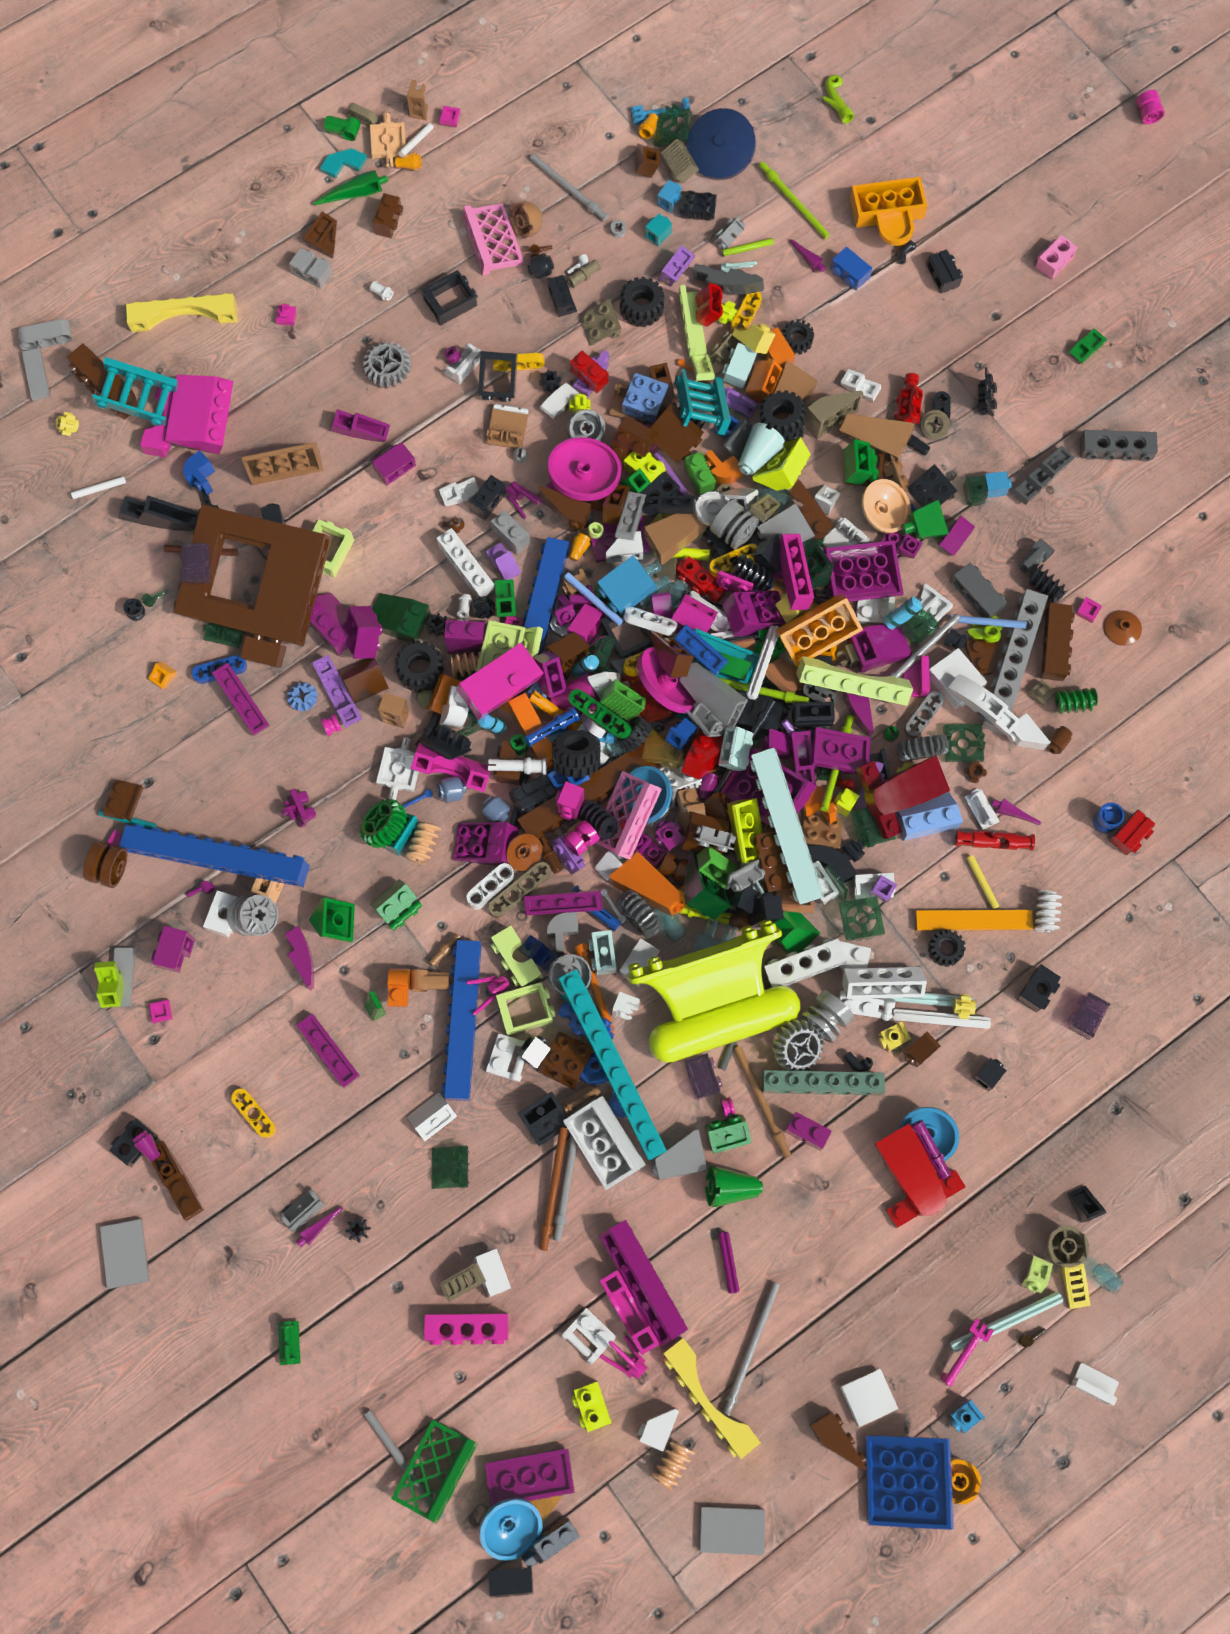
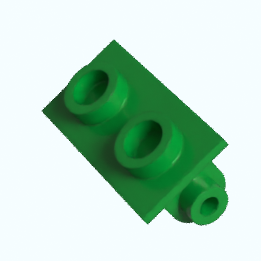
[278,1321,301,1366]

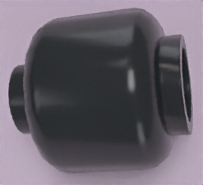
[527,253,555,279]

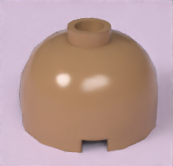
[509,201,542,239]

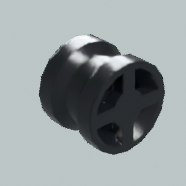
[123,598,146,621]

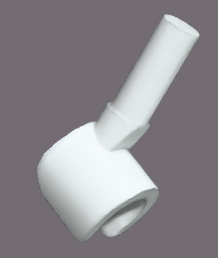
[567,254,589,274]

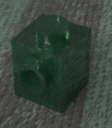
[963,476,988,506]

